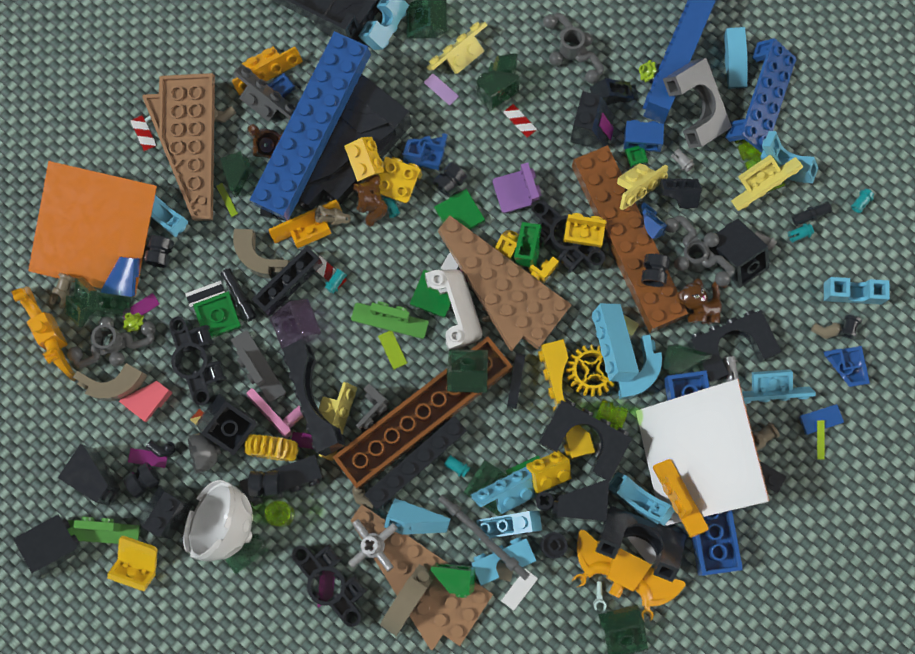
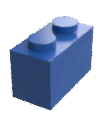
[623,120,664,152]

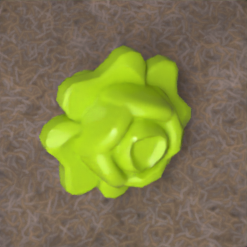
[639,60,658,83]
[123,313,144,332]

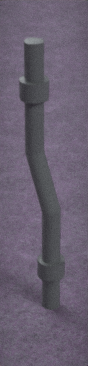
[438,494,530,581]

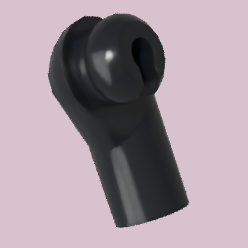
[146,440,176,457]

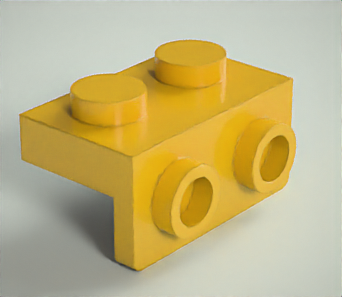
[344,137,384,181]
[563,213,606,248]
[526,451,572,493]

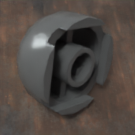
[188,433,221,474]

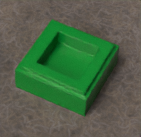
[624,145,648,168]

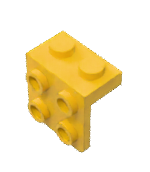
[379,157,423,203]
[107,536,158,592]

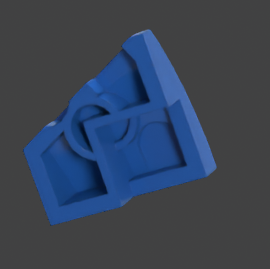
[403,133,448,170]
[641,202,667,239]
[101,256,140,297]
[824,346,870,387]

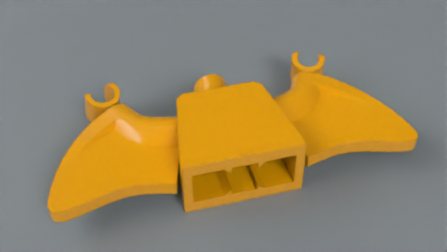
[11,286,76,381]
[572,530,685,622]

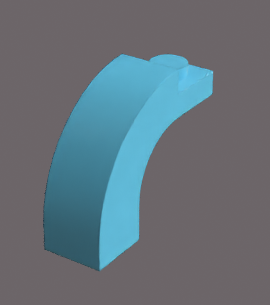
[760,131,818,183]
[151,195,188,237]
[616,335,662,400]
[609,472,675,526]

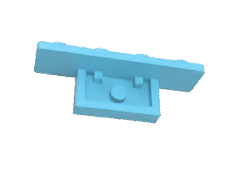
[742,369,816,404]
[471,467,535,514]

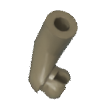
[214,106,237,123]
[810,322,841,339]
[352,486,373,509]

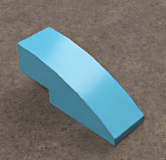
[724,27,747,89]

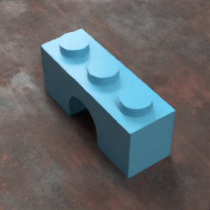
[359,0,409,50]
[824,277,890,305]
[471,537,536,586]

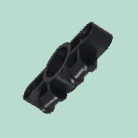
[531,200,605,273]
[169,316,227,407]
[292,543,368,627]

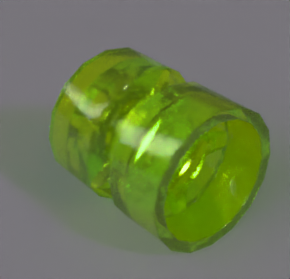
[595,399,629,430]
[265,500,295,527]

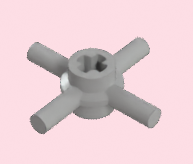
[348,519,398,572]

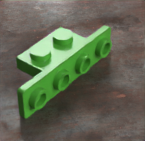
[351,301,429,339]
[67,517,141,544]

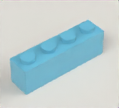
[592,303,639,382]

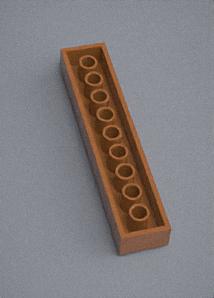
[572,145,688,333]
[333,336,513,489]

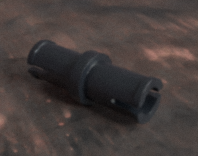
[791,201,832,227]

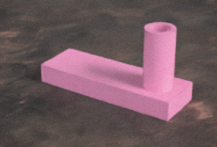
[246,388,304,439]

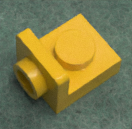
[495,230,519,260]
[529,257,559,283]

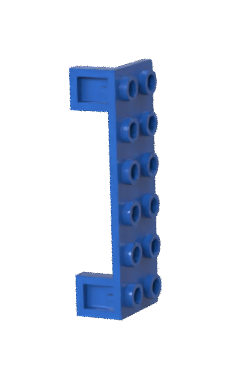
[725,38,796,153]

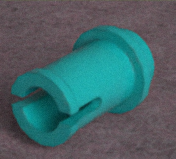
[851,188,874,213]
[382,196,401,218]
[788,223,814,243]
[324,269,347,294]
[444,455,470,477]

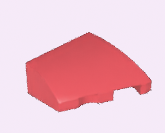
[119,381,173,422]

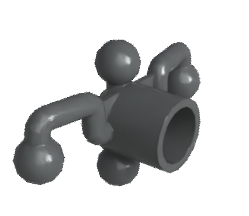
[543,13,604,84]
[664,215,735,286]
[67,316,156,368]

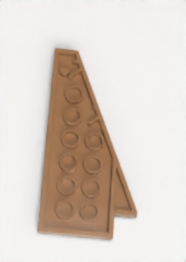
[142,73,215,221]
[438,216,571,351]
[350,504,493,651]

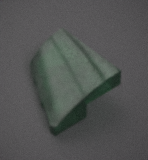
[225,533,270,575]

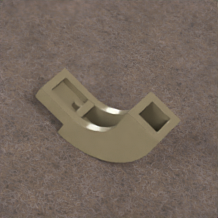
[233,229,289,279]
[73,363,148,401]
[380,564,435,636]

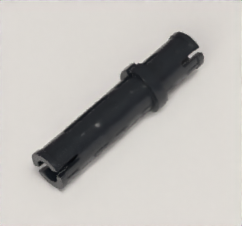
[220,268,257,322]

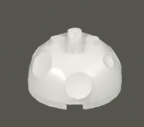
[183,480,253,561]

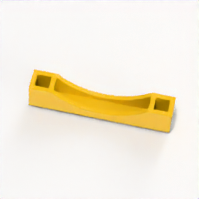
[538,339,595,460]

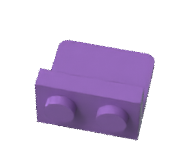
[493,163,541,213]

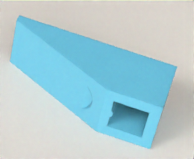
[384,498,450,535]
[476,511,542,540]

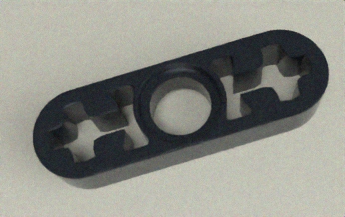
[507,353,526,409]

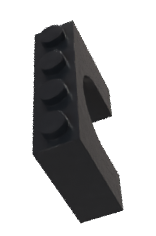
[688,310,782,384]
[537,399,632,481]
[595,505,686,582]

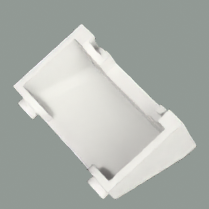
[425,269,482,351]

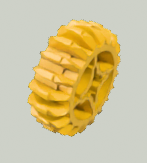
[566,345,615,397]
[244,434,298,461]

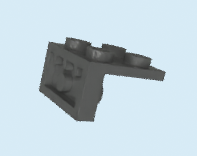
[356,384,389,432]

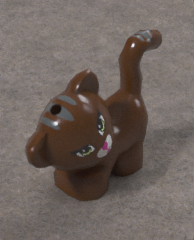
[677,278,727,325]

